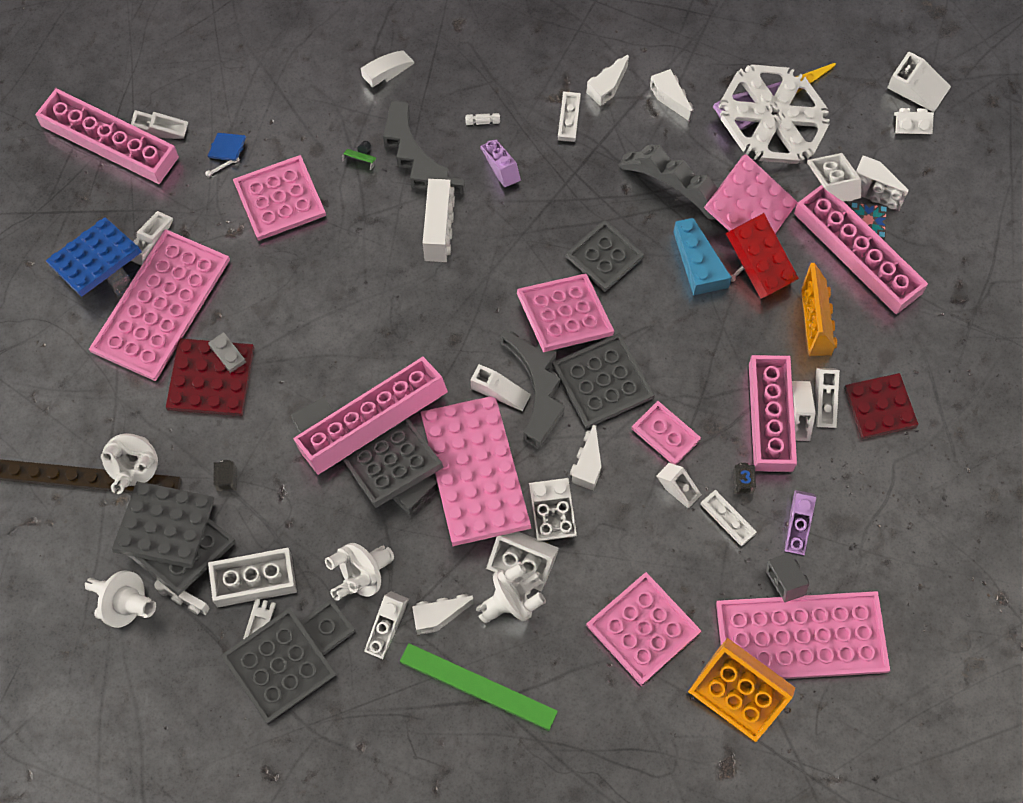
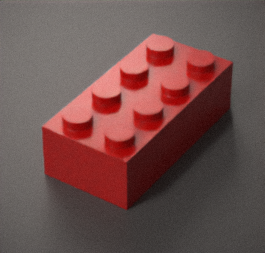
[726,213,799,299]

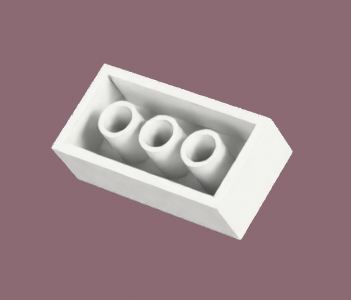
[423,179,455,262]
[208,548,297,608]

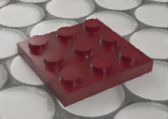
[844,373,919,439]

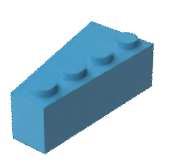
[674,218,732,296]

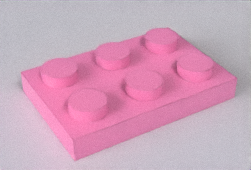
[632,401,701,465]

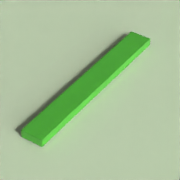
[400,643,558,731]

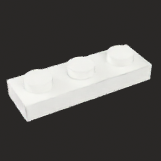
[558,92,581,142]
[700,490,757,547]

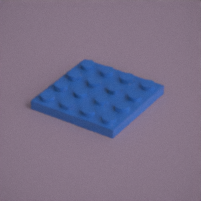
[46,217,142,297]

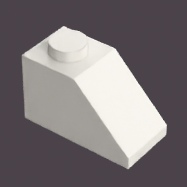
[657,463,702,508]

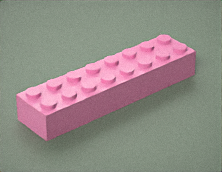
[35,88,179,184]
[794,185,928,315]
[293,357,448,475]

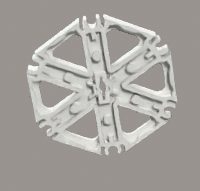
[719,64,830,164]

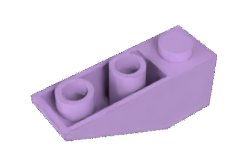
[480,140,521,187]
[785,490,816,555]

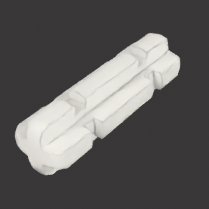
[465,113,500,125]

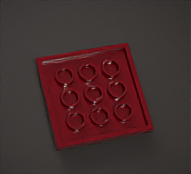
[166,338,254,417]

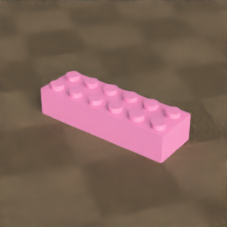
[749,355,797,472]

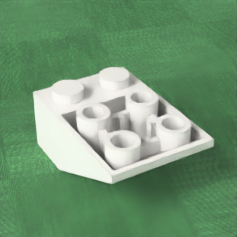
[887,52,951,112]
[856,155,909,211]
[529,478,577,541]

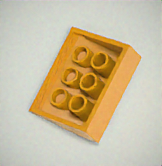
[801,263,837,356]
[688,637,795,742]

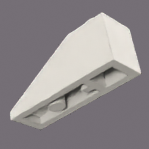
[815,368,840,428]

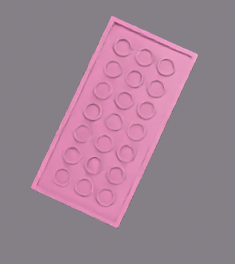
[89,229,230,381]
[421,396,531,547]
[716,591,890,679]

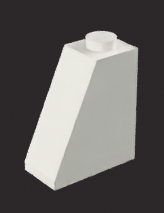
[792,381,816,441]

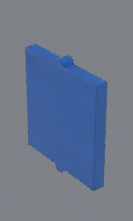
[208,133,246,161]

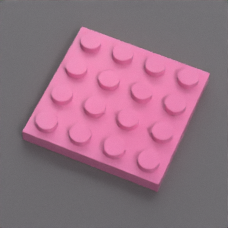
[704,154,798,234]
[233,155,326,241]
[517,273,614,352]
[586,572,702,686]

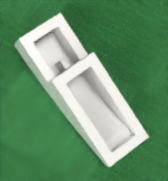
[361,51,414,87]
[131,110,188,139]
[131,211,173,265]

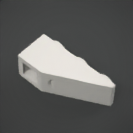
[587,55,629,106]
[650,69,694,121]
[470,364,531,411]
[570,425,601,491]
[364,591,409,659]
[412,594,474,635]

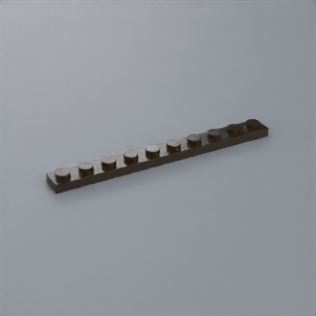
[0,459,182,493]

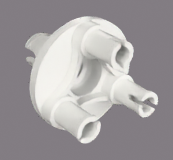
[101,433,158,494]
[325,543,394,601]
[476,562,546,623]
[85,570,156,628]

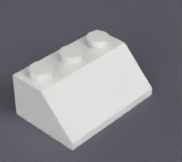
[807,153,861,202]
[486,532,559,591]

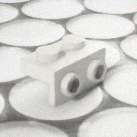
[894,108,934,134]

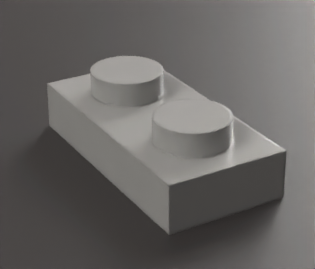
[208,332,246,373]

